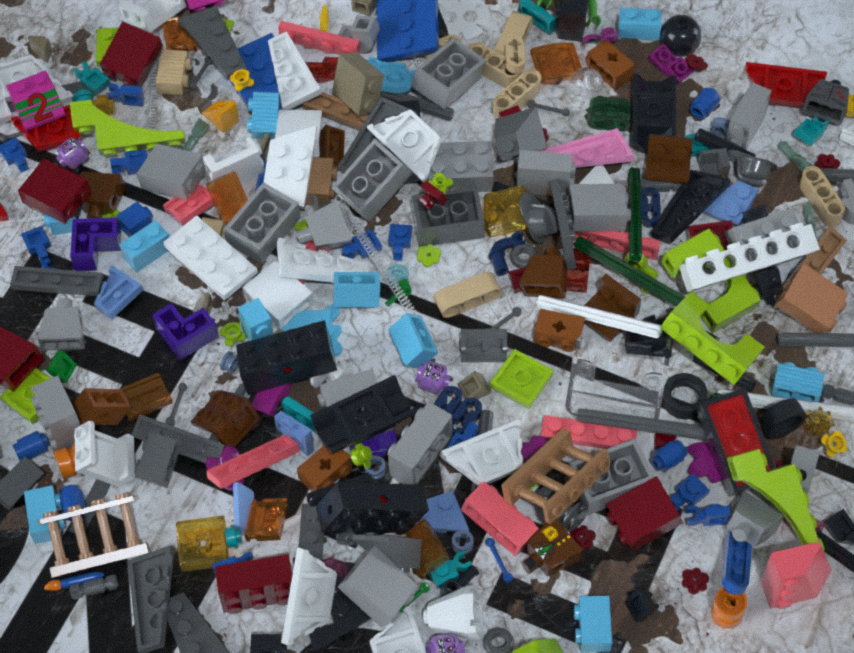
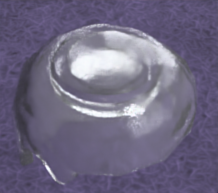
[570,67,604,100]

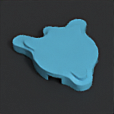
[367,57,415,93]
[281,304,342,356]

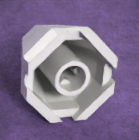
[423,585,484,640]

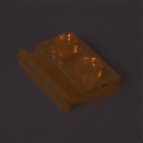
[162,16,198,52]
[205,171,248,224]
[120,372,173,421]
[244,498,288,542]
[403,519,450,579]

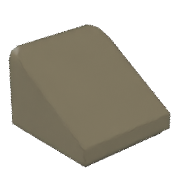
[351,0,377,16]
[28,35,52,63]
[257,133,270,163]
[192,292,213,315]
[457,371,492,399]

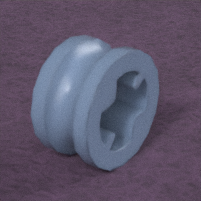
[710,117,730,138]
[220,351,239,374]
[365,455,386,480]
[452,530,474,554]

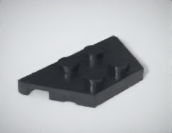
[625,308,673,358]

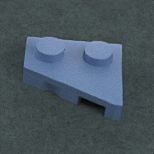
[703,181,758,227]
[94,265,143,320]
[274,411,315,457]
[414,491,469,533]

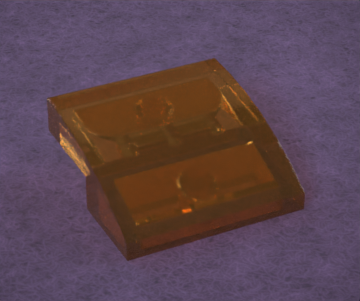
[530,43,584,85]

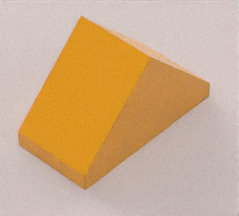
[202,100,239,133]

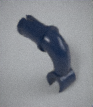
[488,231,526,276]

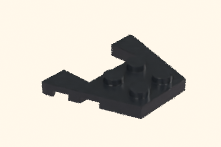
[293,557,372,653]

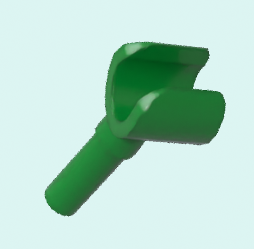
[385,279,412,307]

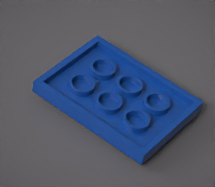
[377,0,439,62]
[228,33,283,114]

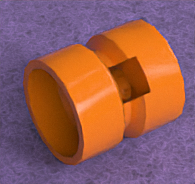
[53,443,77,480]
[711,587,747,629]

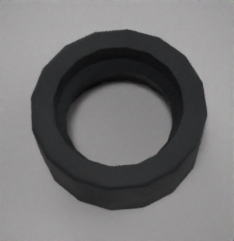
[662,373,708,420]
[759,398,806,439]

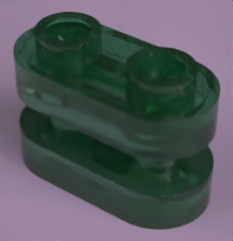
[587,96,632,132]

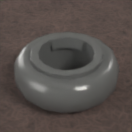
[510,244,538,268]
[483,628,514,653]

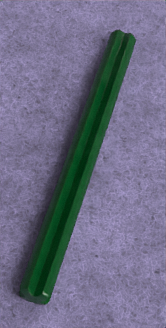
[628,167,642,262]
[573,236,685,306]

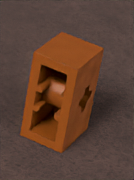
[586,40,635,90]
[534,309,585,352]
[72,388,131,425]
[297,446,352,492]

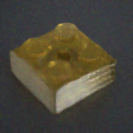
[484,185,529,237]
[176,516,229,572]

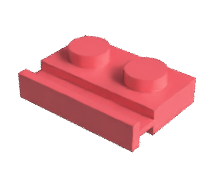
[163,182,217,226]

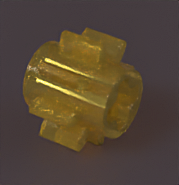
[92,95,115,116]
[804,406,835,438]

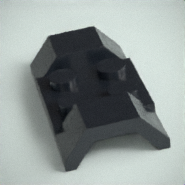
[632,73,676,153]
[310,375,417,454]

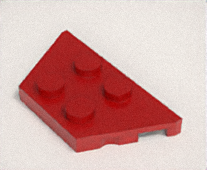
[745,62,827,108]
[11,105,84,152]

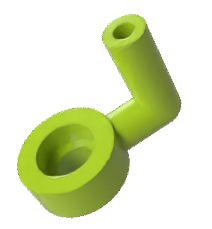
[624,252,658,294]

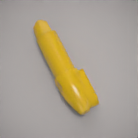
[319,5,329,32]

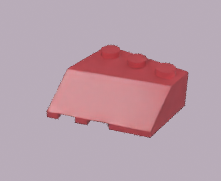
[761,542,832,609]

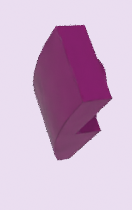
[647,43,694,84]
[252,383,293,417]

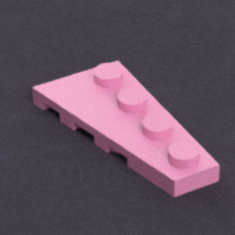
[542,128,634,168]

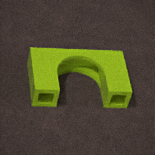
[661,229,761,334]
[661,291,765,385]

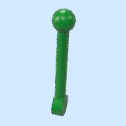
[399,583,430,612]

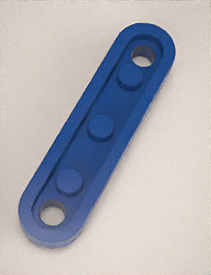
[722,531,752,595]

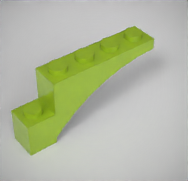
[70,100,186,157]
[726,449,824,551]

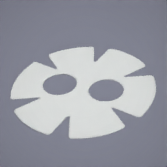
[438,0,491,40]

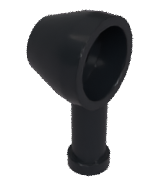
[440,565,480,597]

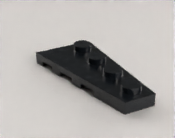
[651,170,731,243]

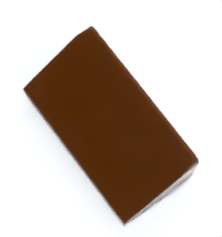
[318,124,345,167]

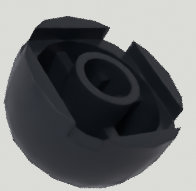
[659,14,701,57]

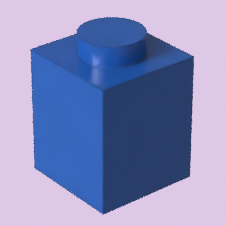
[116,201,153,238]

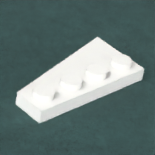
[268,31,322,110]
[277,238,368,282]

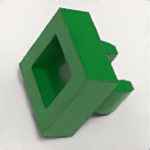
[45,351,77,383]

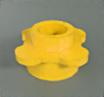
[230,69,254,91]
[821,431,847,457]

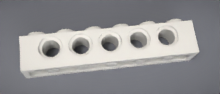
[679,222,820,292]

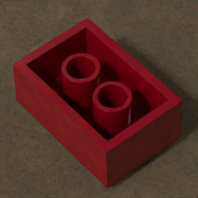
[215,554,293,614]

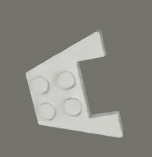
[0,54,73,124]

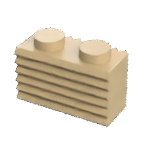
[156,49,192,96]

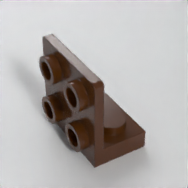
[645,134,693,183]
[584,274,642,342]
[190,390,261,447]

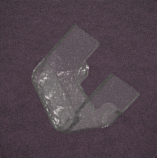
[565,337,670,419]

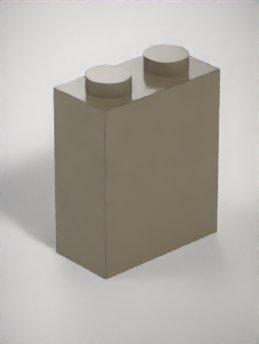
[332,52,384,115]

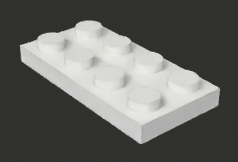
[163,216,258,301]

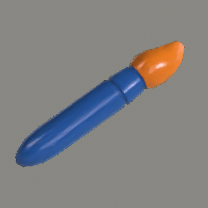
[44,572,104,591]

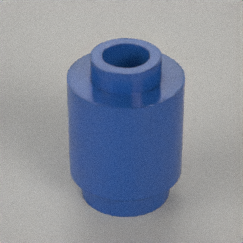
[690,88,720,119]
[12,431,49,461]
[651,440,688,473]
[60,485,87,522]

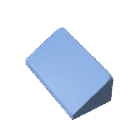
[233,482,256,536]

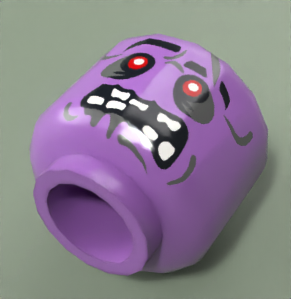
[56,137,89,169]
[415,361,451,394]
[426,633,465,653]

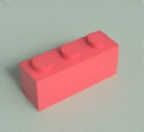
[461,481,539,557]

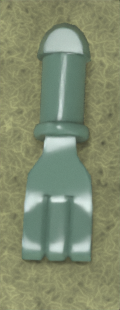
[181,118,210,152]
[778,141,810,173]
[804,201,817,240]

